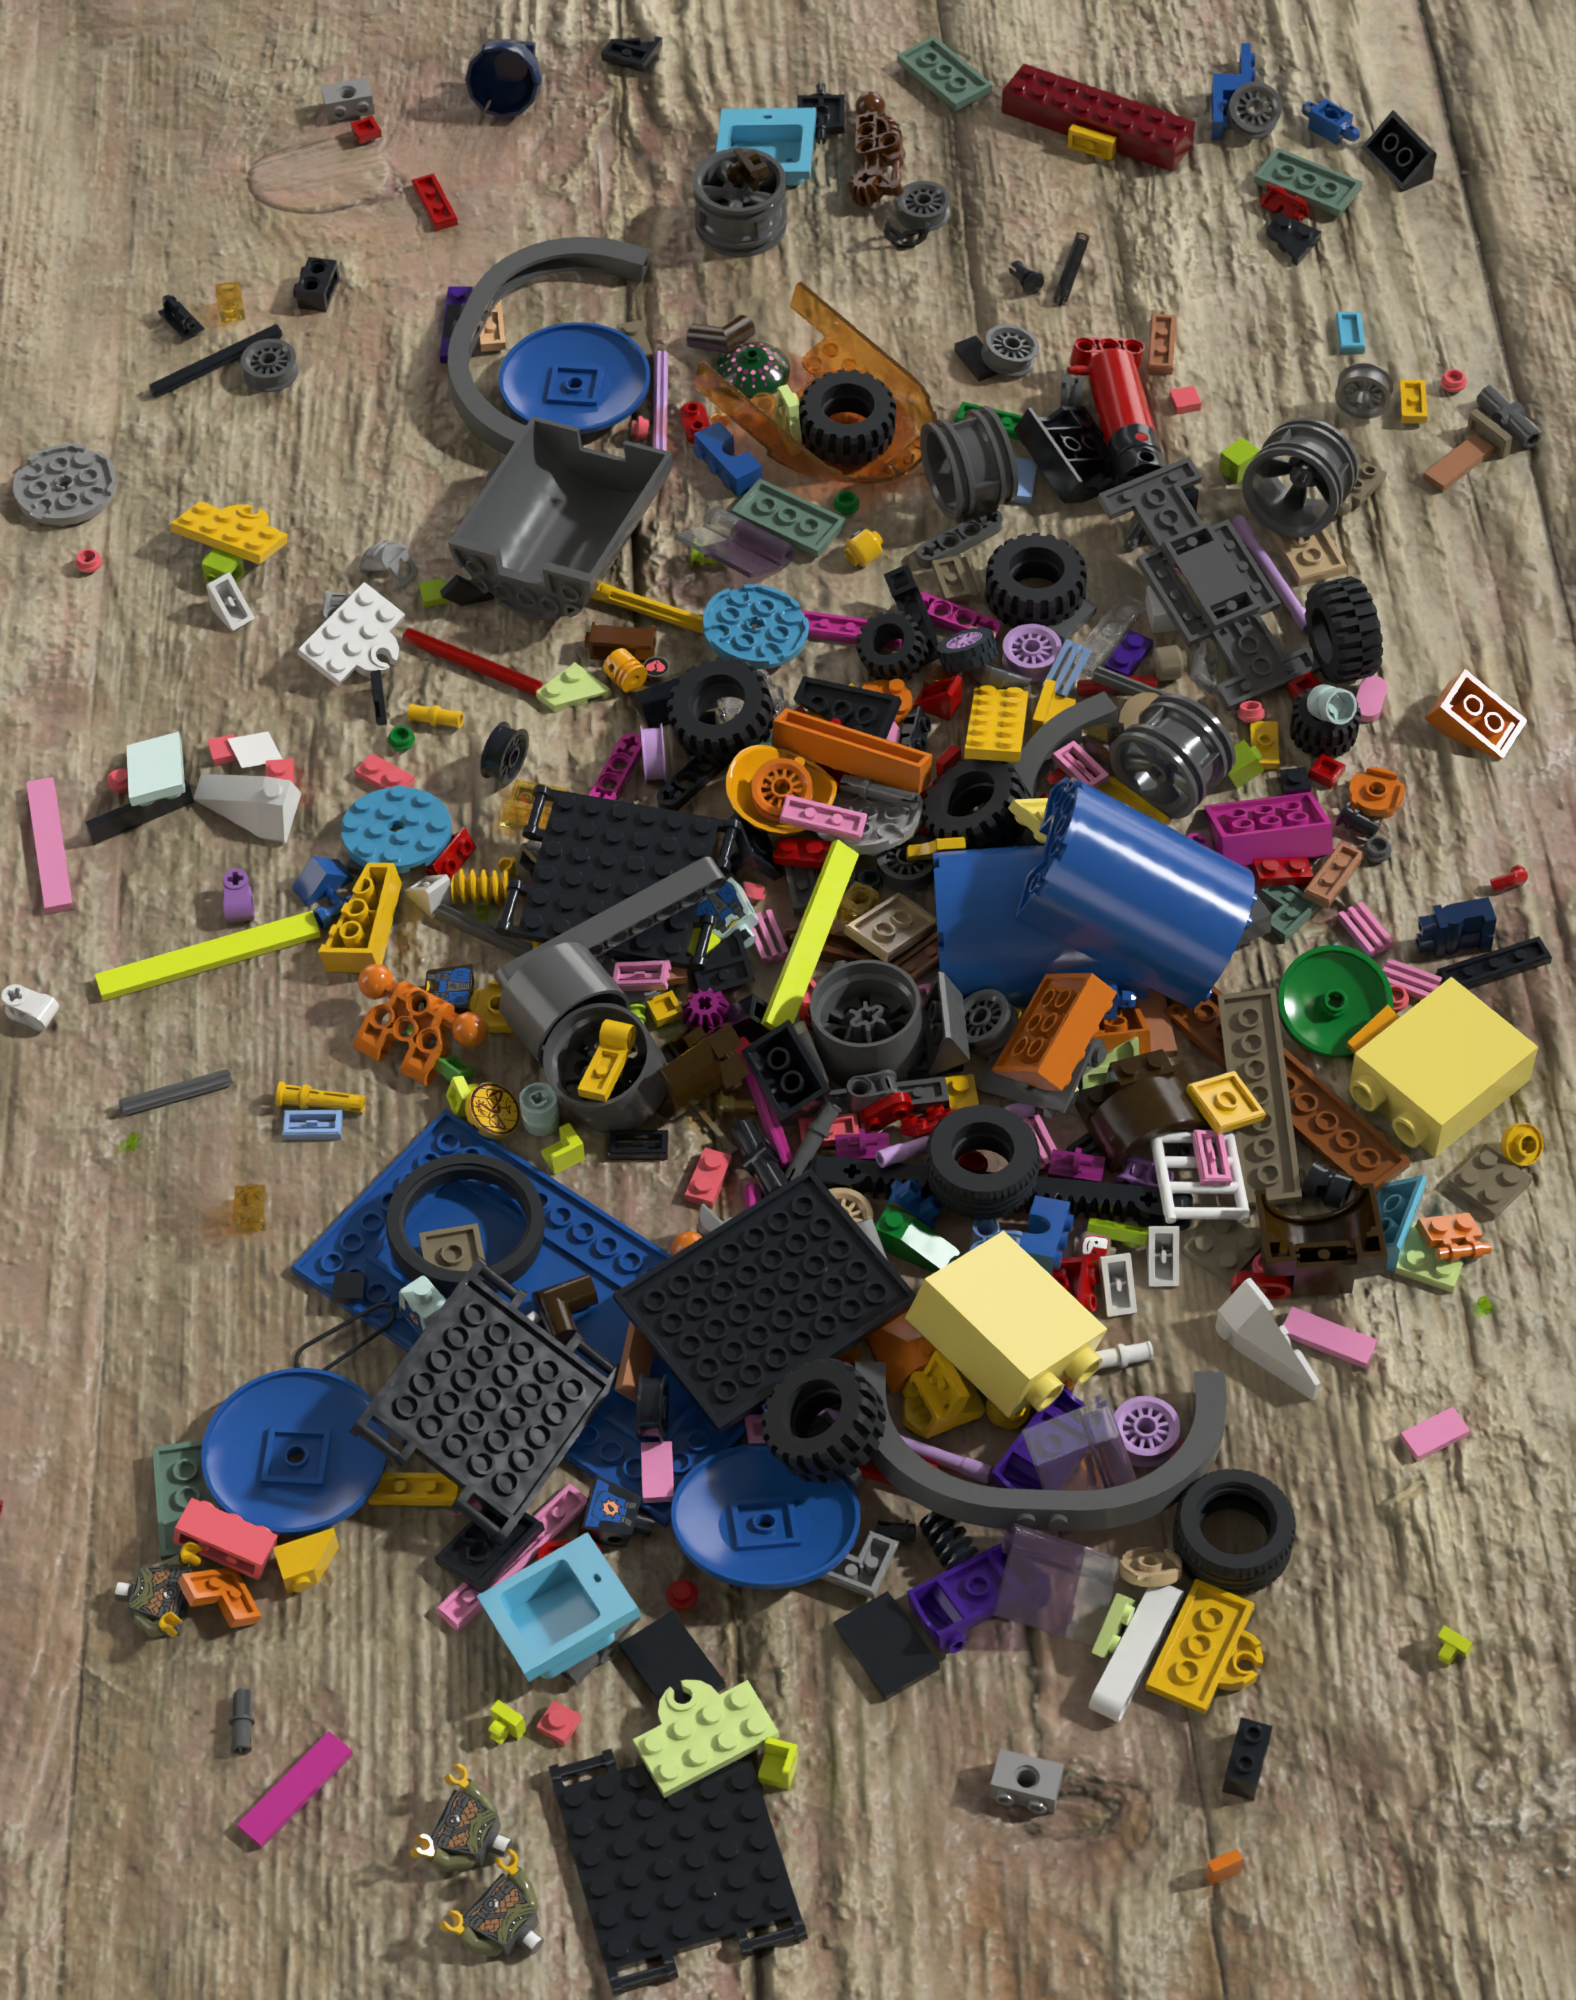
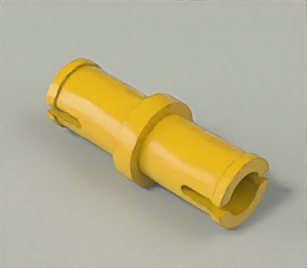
[407,704,464,728]

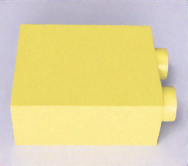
[1349,977,1538,1158]
[905,1231,1107,1418]

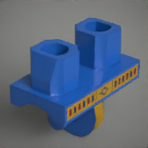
[887,1179,942,1230]

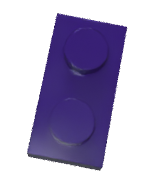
[1104,630,1153,676]

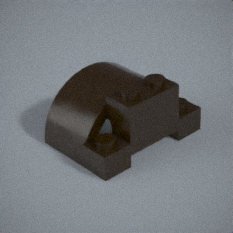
[634,1023,750,1120]
[1075,1049,1214,1172]
[1254,1183,1388,1297]

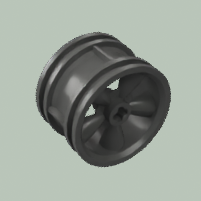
[693,148,787,257]
[920,406,1018,519]
[1242,418,1359,538]
[1109,693,1236,819]

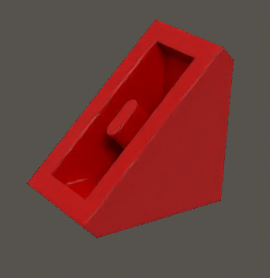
[912,674,962,721]

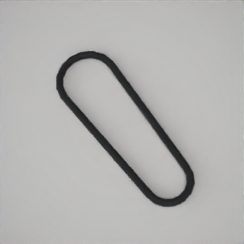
[294,1302,396,1371]

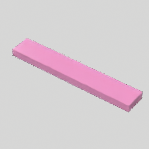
[26,777,74,914]
[435,1483,587,1632]

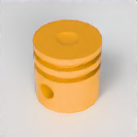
[603,648,648,693]

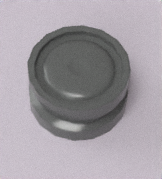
[1061,375,1082,407]

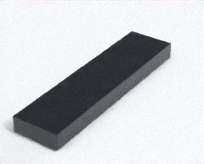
[85,779,194,845]
[1436,936,1552,990]

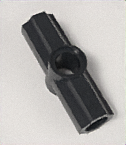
[730,1118,788,1196]

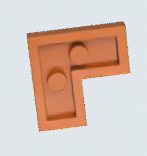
[177,1567,262,1628]

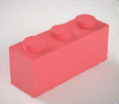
[173,1498,278,1580]

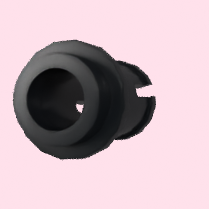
[876,1519,916,1545]

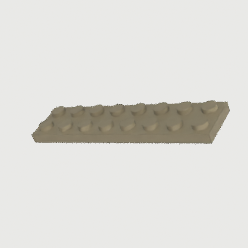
[1218,988,1303,1208]

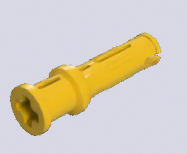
[276,1081,366,1114]

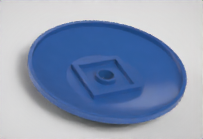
[499,322,650,434]
[201,1368,388,1536]
[671,1443,860,1590]

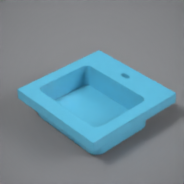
[716,108,816,185]
[477,1532,642,1682]

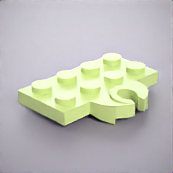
[633,1680,779,1798]

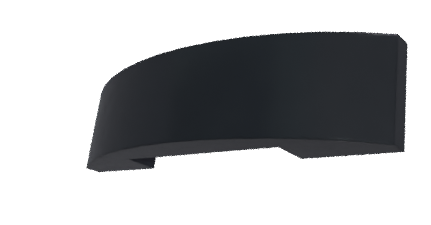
[884,564,939,667]

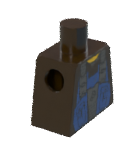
[417,964,475,1015]

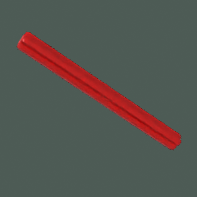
[402,628,543,696]

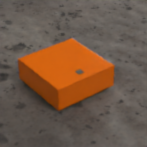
[1206,1849,1243,1885]

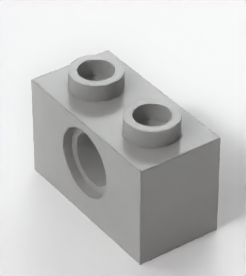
[321,77,375,122]
[990,1749,1064,1814]

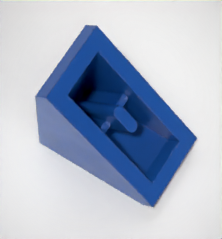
[292,856,354,907]

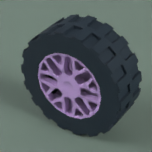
[936,627,999,673]

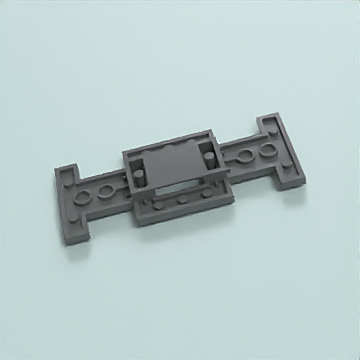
[1097,457,1321,712]

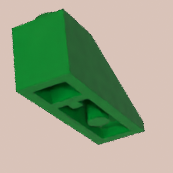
[875,1206,965,1273]

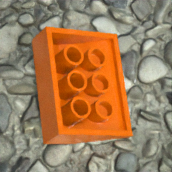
[991,973,1117,1091]

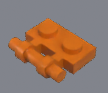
[1415,1213,1492,1262]

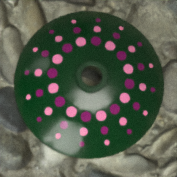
[715,341,790,399]

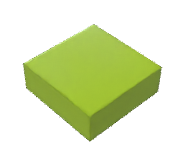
[418,578,450,608]

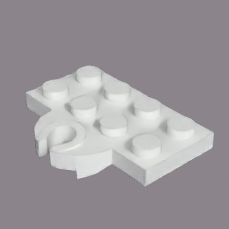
[297,582,405,687]

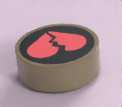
[643,657,670,682]

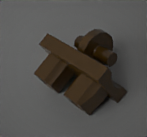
[726,147,770,192]

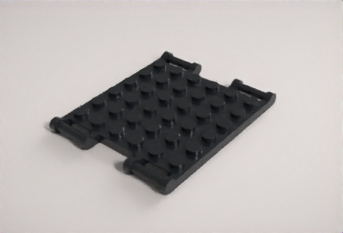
[495,784,741,971]
[349,1256,620,1547]
[548,1748,808,1997]

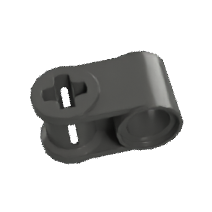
[846,1069,902,1114]

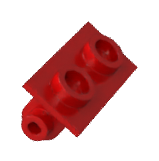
[1259,183,1310,222]
[425,827,477,879]

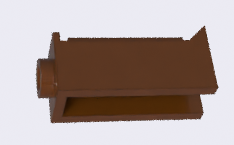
[585,622,657,663]

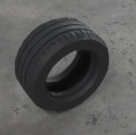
[1172,1469,1296,1595]

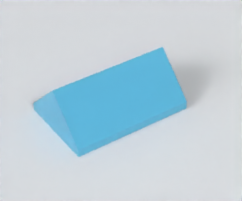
[1376,1175,1427,1272]

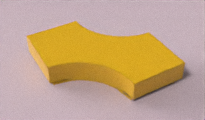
[906,837,966,861]

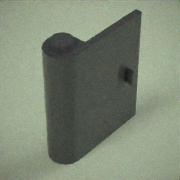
[976,1019,1107,1114]

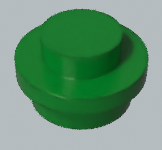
[834,491,860,515]
[388,726,415,751]

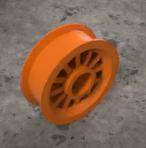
[751,758,813,823]

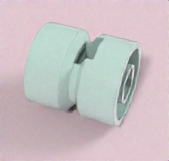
[1307,684,1357,725]
[519,1083,560,1136]

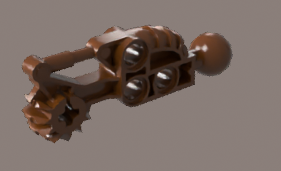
[847,91,906,207]

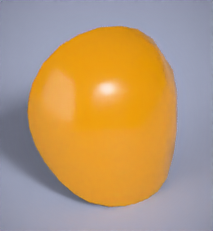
[726,745,837,836]

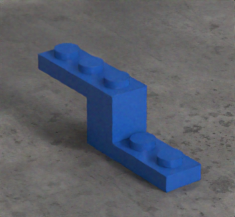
[1211,43,1255,140]

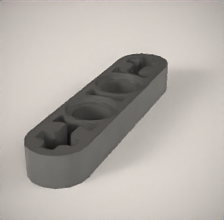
[917,509,1003,569]

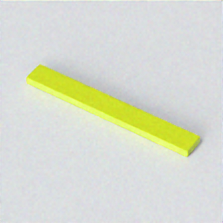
[761,839,859,1030]
[95,911,321,1001]

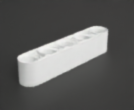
[1089,1585,1184,1722]

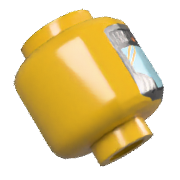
[844,528,883,567]

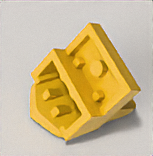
[902,1350,985,1439]

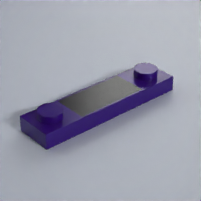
[439,286,473,363]

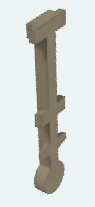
[689,1103,740,1156]

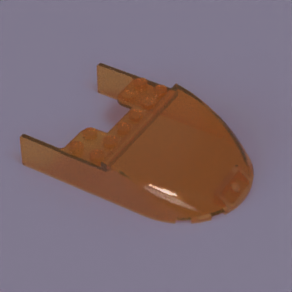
[693,281,937,484]

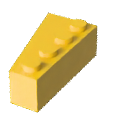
[318,863,402,973]

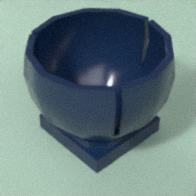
[465,38,542,118]

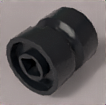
[1301,1162,1355,1210]

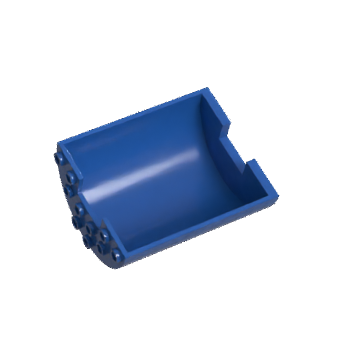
[1015,776,1257,1009]
[933,845,1151,1007]

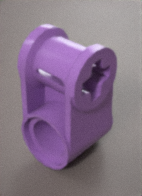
[223,868,255,923]
[1114,1155,1174,1199]

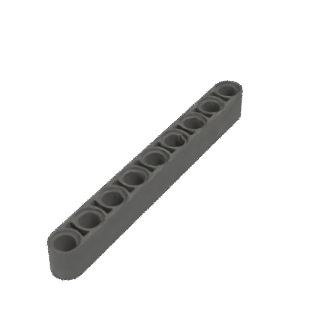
[494,857,727,991]

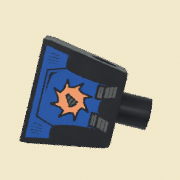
[577,1476,655,1548]

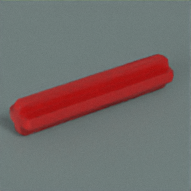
[1077,675,1157,696]

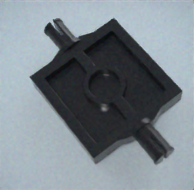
[797,83,845,145]

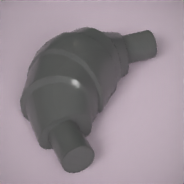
[969,663,1030,689]

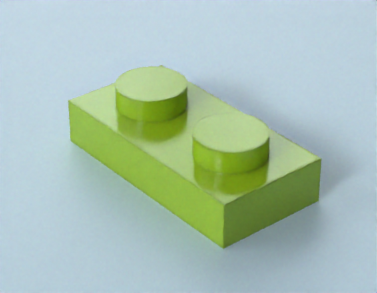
[1087,1217,1148,1248]

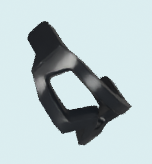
[883,217,930,248]

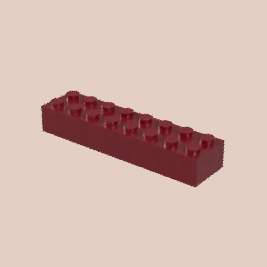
[1001,63,1195,172]

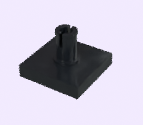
[729,813,783,881]

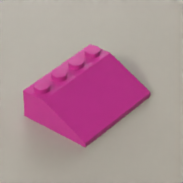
[1204,792,1333,866]

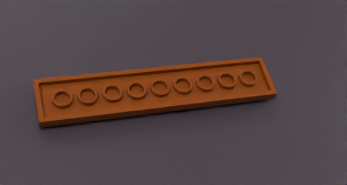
[1164,986,1411,1192]

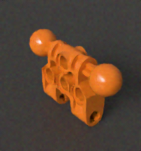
[353,964,488,1086]

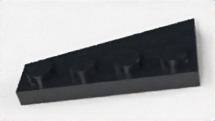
[793,676,902,740]

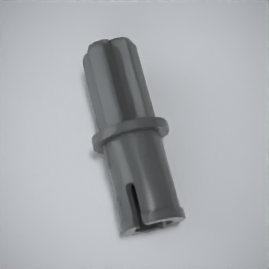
[229,1688,255,1754]

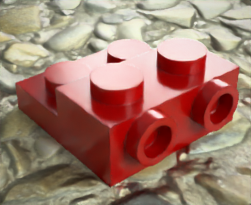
[1052,1256,1101,1312]

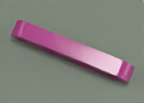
[920,591,1000,641]
[588,733,642,800]

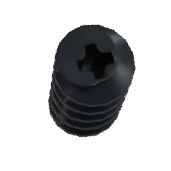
[919,1511,979,1571]

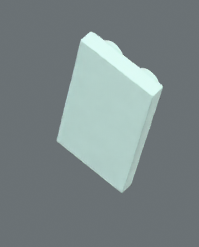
[126,732,185,806]

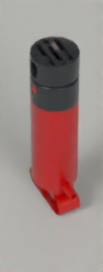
[1067,337,1166,486]

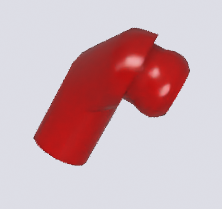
[1490,865,1528,893]

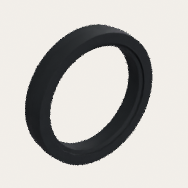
[386,1153,545,1296]

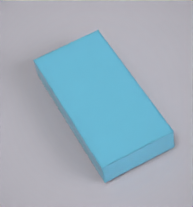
[1335,312,1365,354]

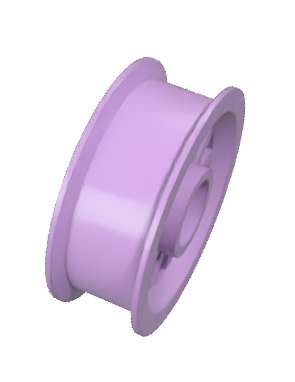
[1002,624,1062,682]
[640,723,667,785]
[1111,1396,1181,1468]

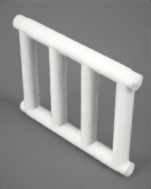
[1150,1130,1251,1224]

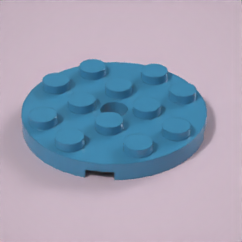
[702,584,809,669]
[341,785,452,874]

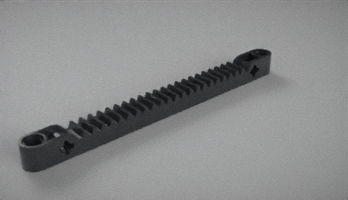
[809,1156,1193,1231]

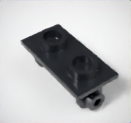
[158,295,205,340]
[899,706,931,752]

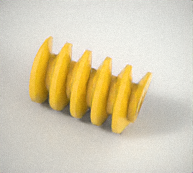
[451,868,510,905]

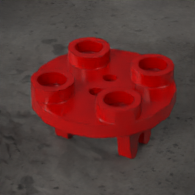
[900,1104,954,1140]

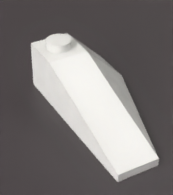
[193,774,301,843]
[1215,1278,1320,1401]

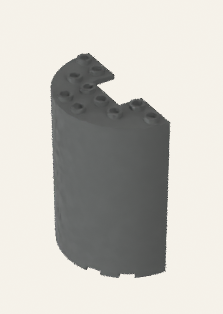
[448,416,673,621]

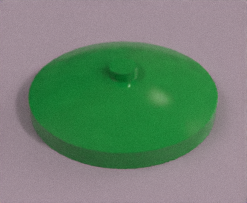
[1277,945,1393,1058]

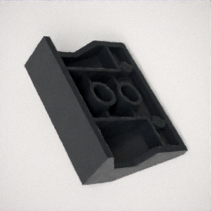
[1014,406,1118,504]

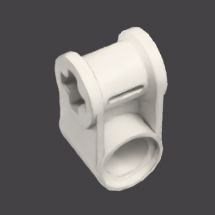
[1,984,60,1031]

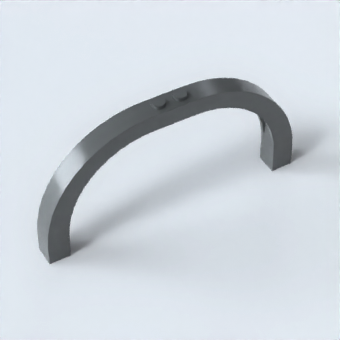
[448,237,650,455]
[1014,692,1272,946]
[855,1361,1227,1531]

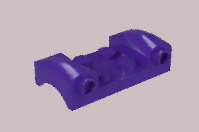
[990,1385,1112,1490]
[907,1535,1051,1653]

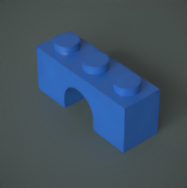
[693,421,763,497]
[1019,1195,1074,1276]

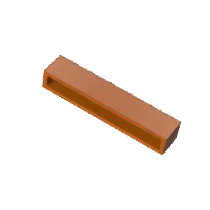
[772,708,932,794]

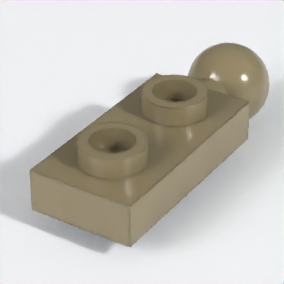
[1336,462,1387,516]

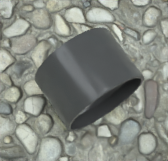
[499,942,631,1068]
[810,960,925,1087]
[543,1003,667,1133]

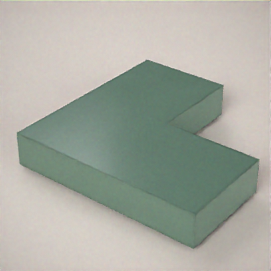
[1258,885,1320,943]

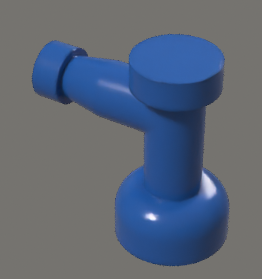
[313,888,351,930]

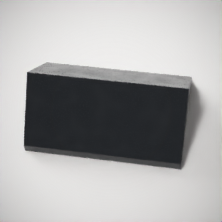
[1361,110,1437,191]
[628,670,723,729]
[741,1019,831,1123]

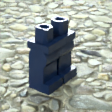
[1415,897,1497,958]

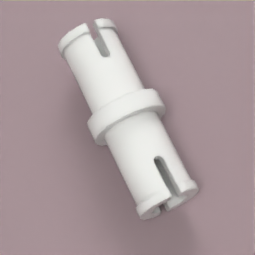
[1096,1341,1154,1369]

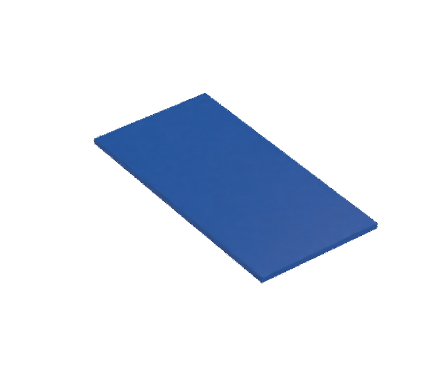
[291,1109,767,1528]

